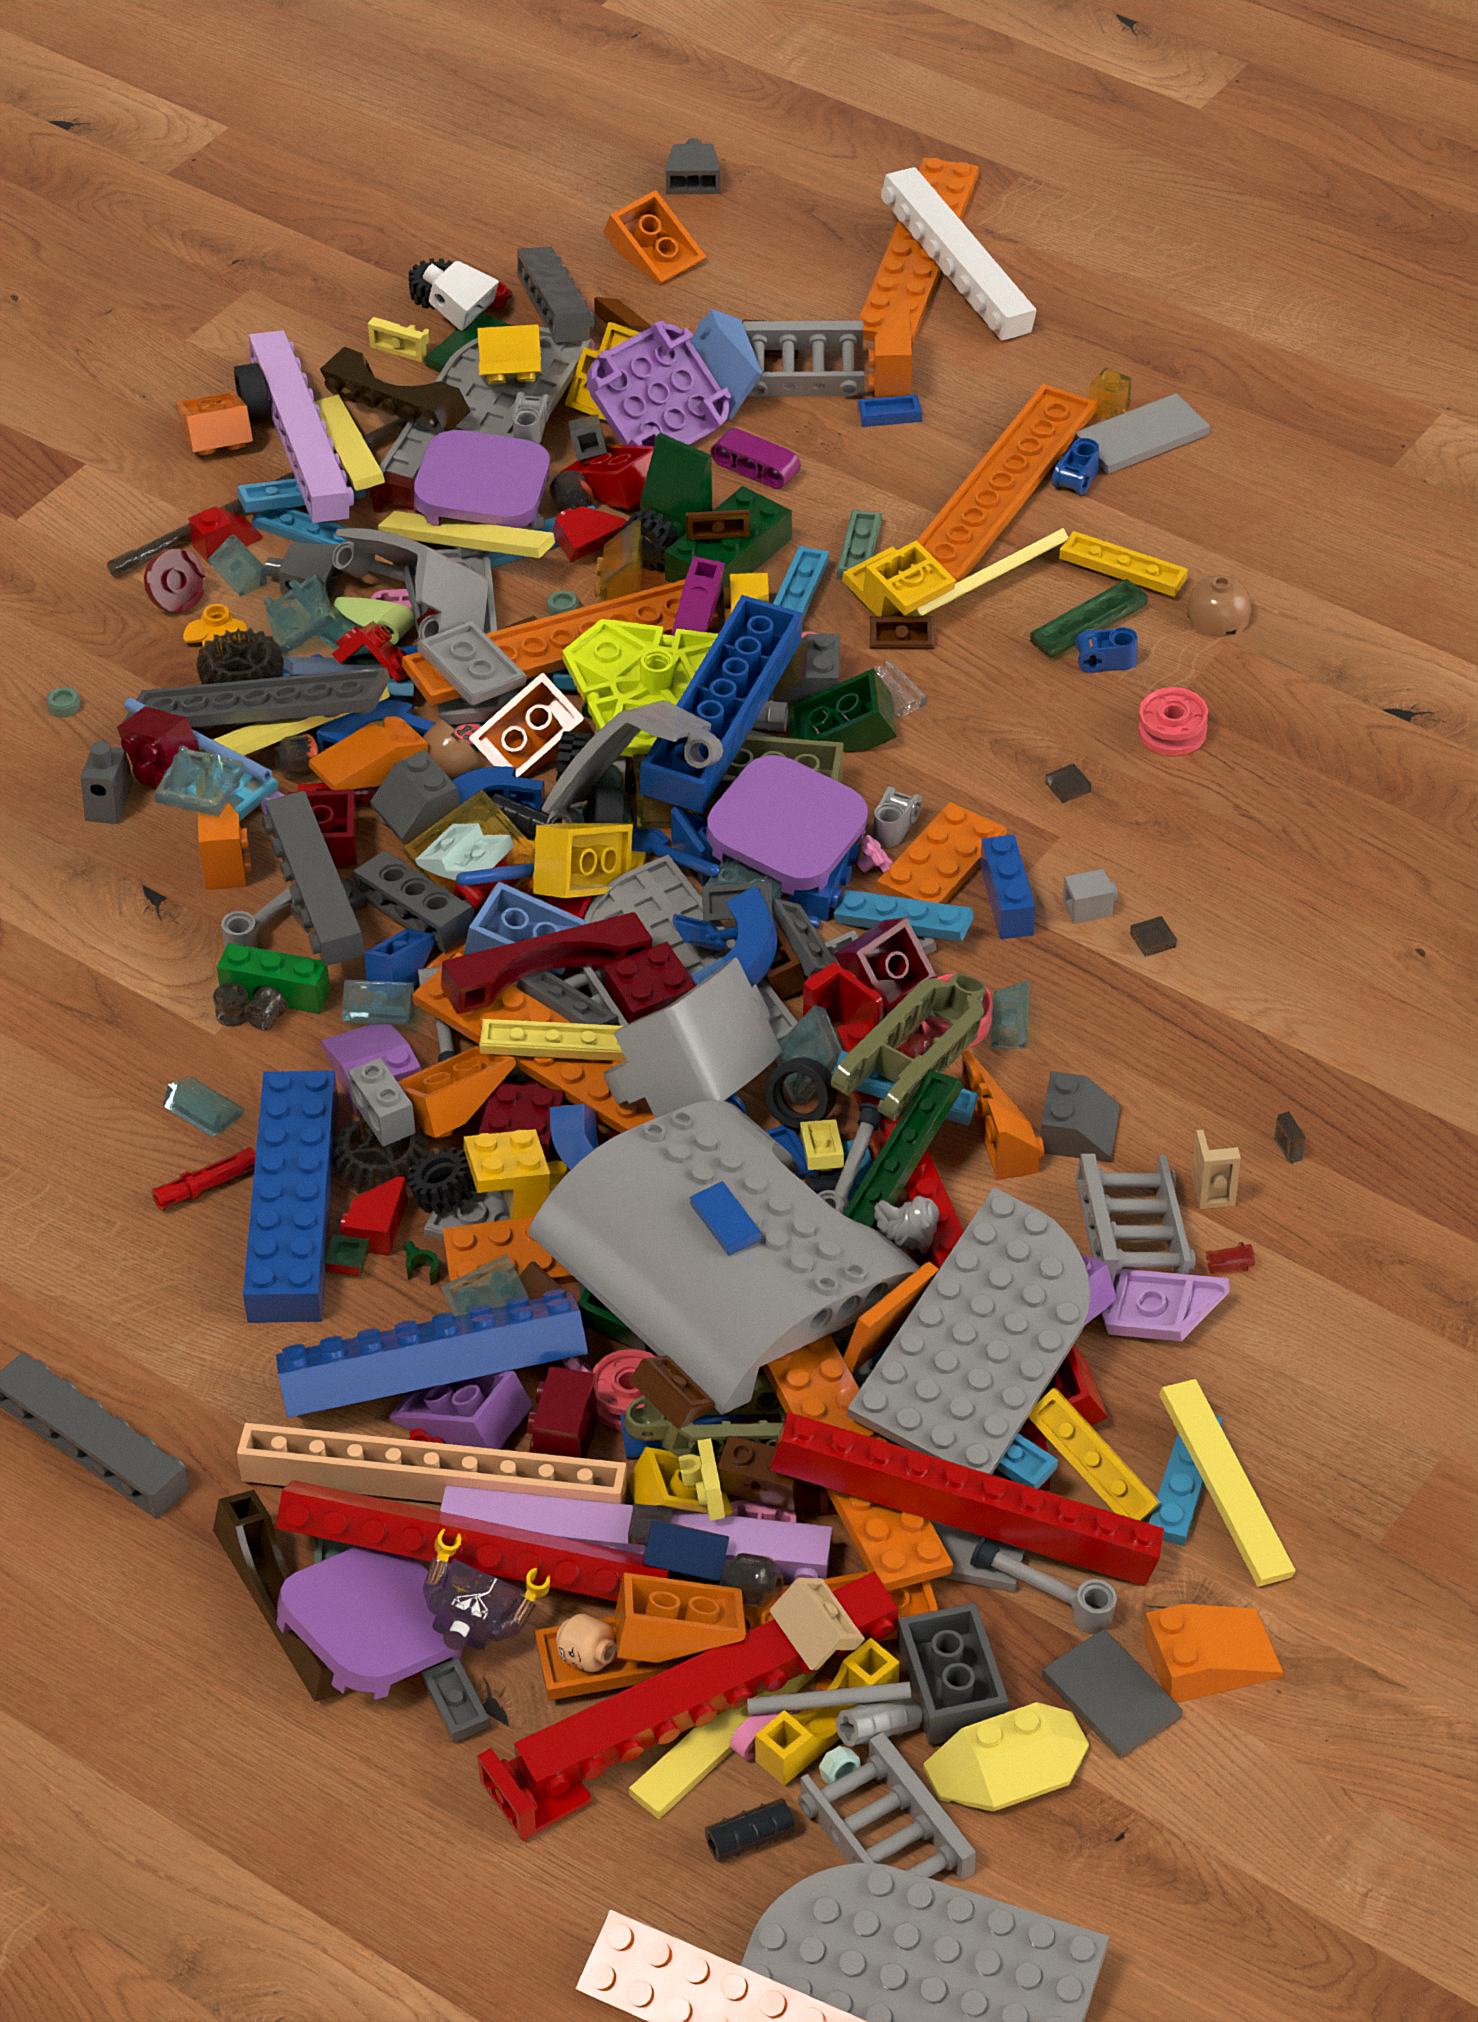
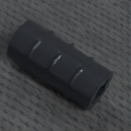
[485,793,550,840]
[705,1798,795,1862]

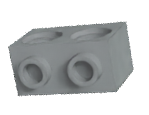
[348,1057,415,1146]

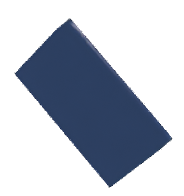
[643,1519,729,1581]

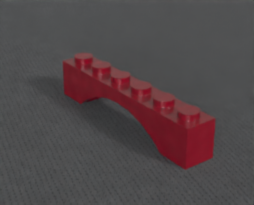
[441,912,653,1014]

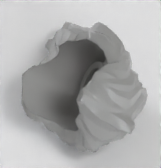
[874,1196,940,1254]

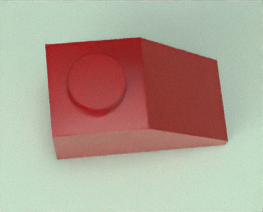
[188,506,262,563]
[552,506,627,563]
[340,1176,408,1256]

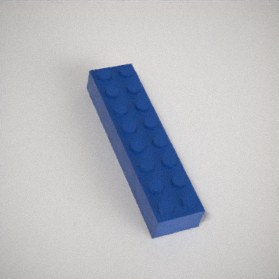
[640,595,803,813]
[243,1070,338,1323]
[276,1289,588,1418]

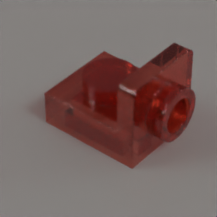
[370,471,416,513]

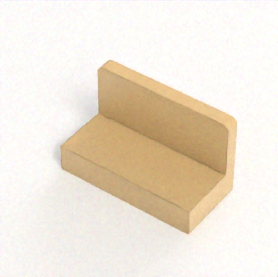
[1191,1130,1241,1209]
[770,1577,865,1670]

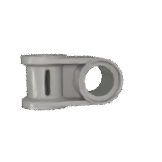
[512,392,550,444]
[873,786,922,848]

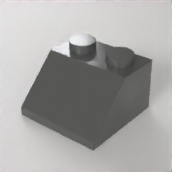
[773,633,840,706]
[370,750,462,844]
[1040,1071,1120,1162]

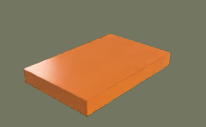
[843,1262,939,1374]

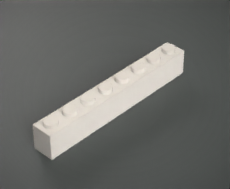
[881,167,1037,341]

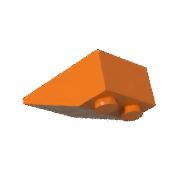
[603,190,706,285]
[868,299,912,398]
[175,391,253,455]
[469,672,592,778]
[309,716,428,790]
[196,771,252,890]
[397,1045,516,1139]
[615,1573,746,1663]
[1143,1604,1284,1703]

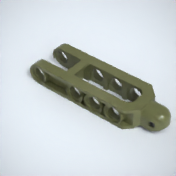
[831,973,986,1121]
[624,1375,857,1461]

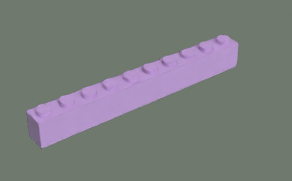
[249,330,354,523]
[440,1485,833,1584]

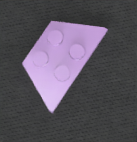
[1101,1268,1230,1342]

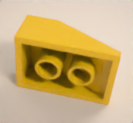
[533,823,633,898]

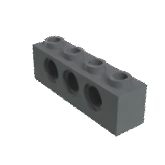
[353,850,475,953]

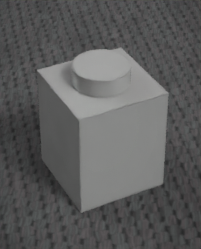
[1063,869,1118,924]

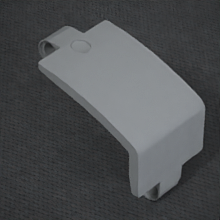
[332,528,488,640]
[541,700,723,824]
[602,957,782,1119]

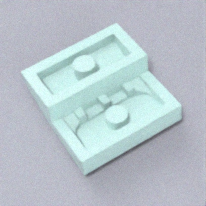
[415,823,514,880]

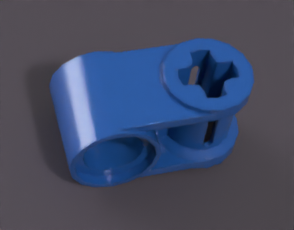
[1052,438,1099,495]
[1075,627,1138,673]

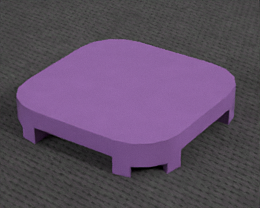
[587,320,731,446]
[414,430,550,528]
[706,755,868,896]
[276,1546,470,1700]

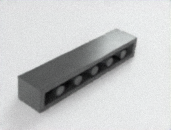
[517,246,594,343]
[262,791,364,966]
[0,1352,189,1519]

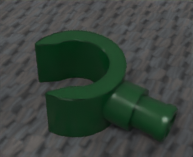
[403,1241,440,1285]

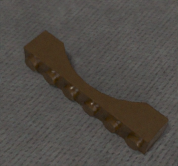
[320,347,471,433]
[213,1490,351,1702]

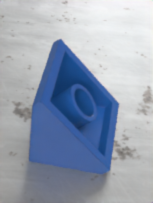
[671,806,748,886]

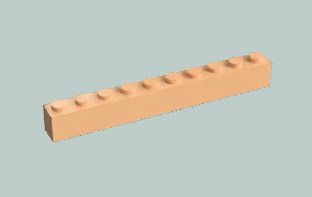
[237,1423,628,1504]

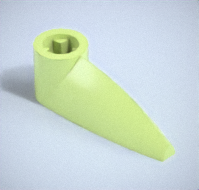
[334,597,415,644]

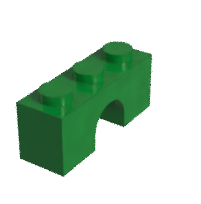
[216,943,330,1014]

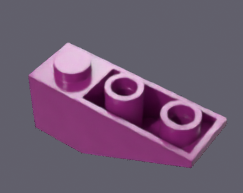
[671,556,725,636]

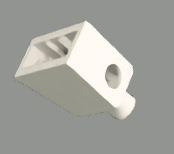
[423,261,499,331]

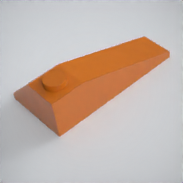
[961,1050,1044,1180]

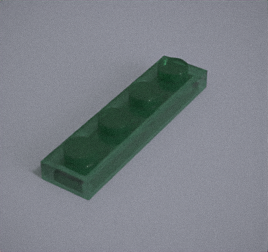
[1030,579,1148,659]

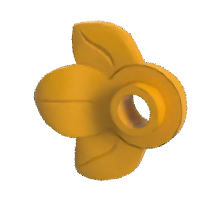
[183,604,247,655]

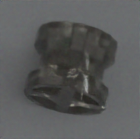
[213,983,250,1027]
[243,987,287,1031]

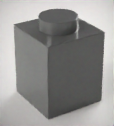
[569,414,607,461]

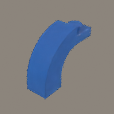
[316,700,435,754]
[431,766,545,837]
[691,885,777,986]
[550,1104,599,1170]

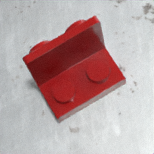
[477,1748,591,1841]

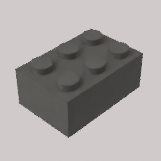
[897,1603,1009,1745]

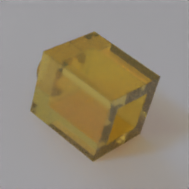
[1089,368,1132,420]

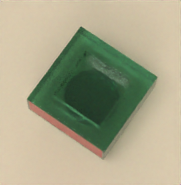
[324,1234,370,1277]

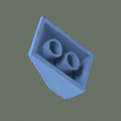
[690,309,762,419]
[464,881,590,974]

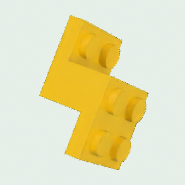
[565,322,640,421]
[477,324,542,385]
[842,540,956,616]
[464,1129,571,1220]

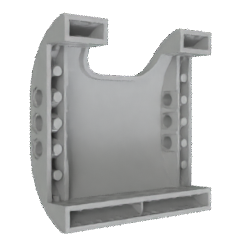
[528,1100,920,1415]

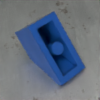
[364,928,435,998]

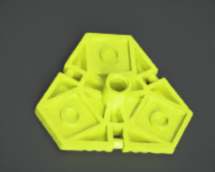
[562,619,718,758]

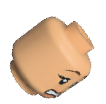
[556,1614,617,1673]

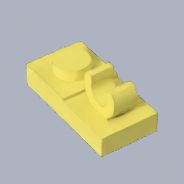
[368,317,429,363]
[800,1119,844,1172]
[679,1438,725,1521]

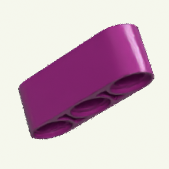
[710,428,801,489]

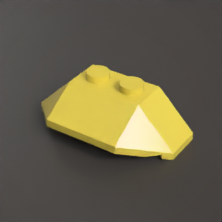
[923,1702,1089,1811]

